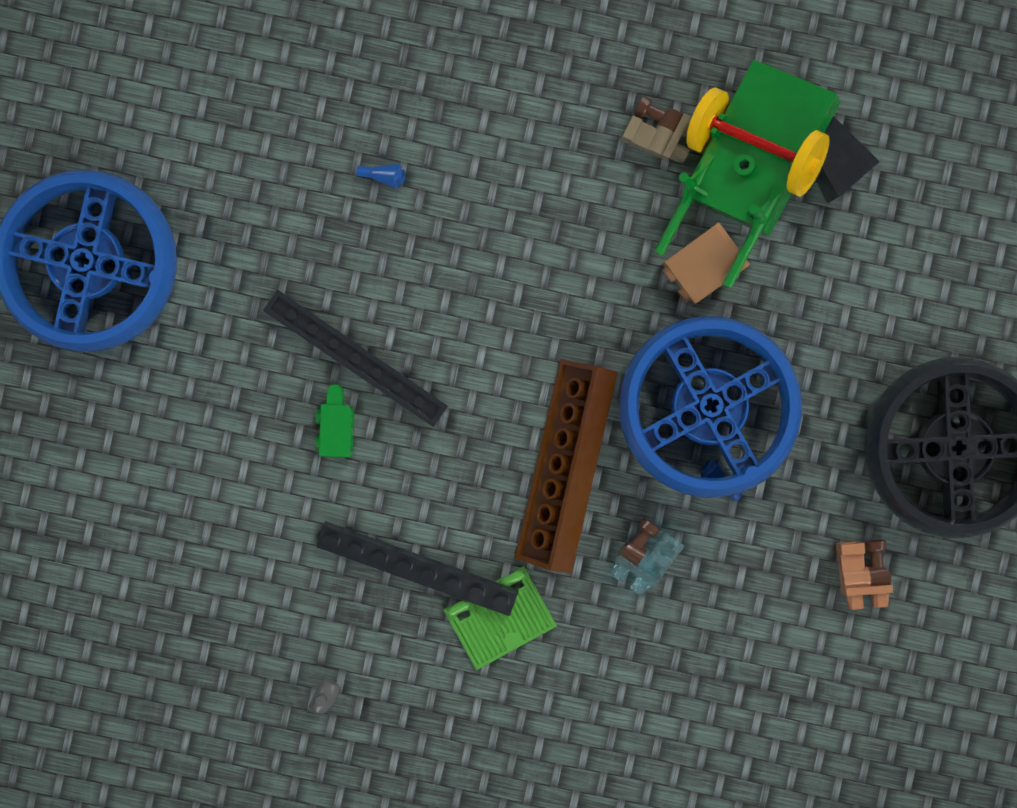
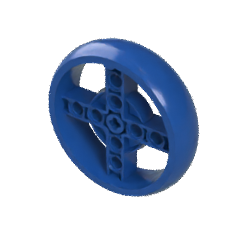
[0,170,177,352]
[619,316,802,498]

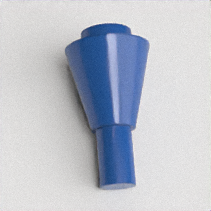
[356,163,405,189]
[700,460,742,501]

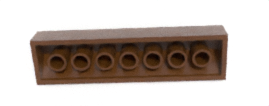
[515,359,618,573]

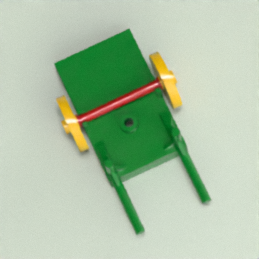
[654,59,841,289]

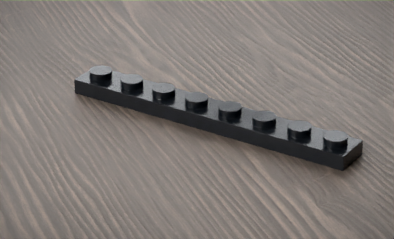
[263,289,448,427]
[316,521,519,616]

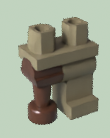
[621,96,691,164]

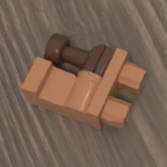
[835,540,893,610]

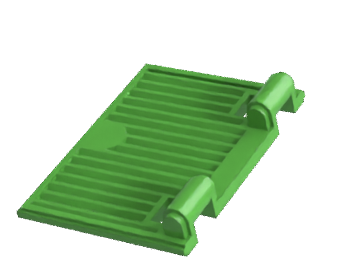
[443,566,557,670]

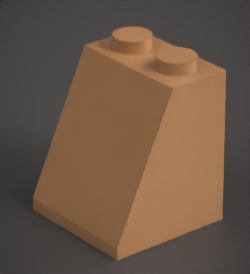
[662,222,750,305]

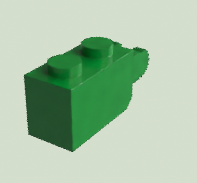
[315,384,355,457]

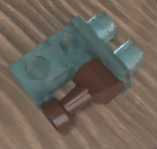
[610,518,684,596]

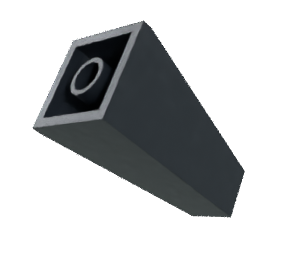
[816,116,879,203]

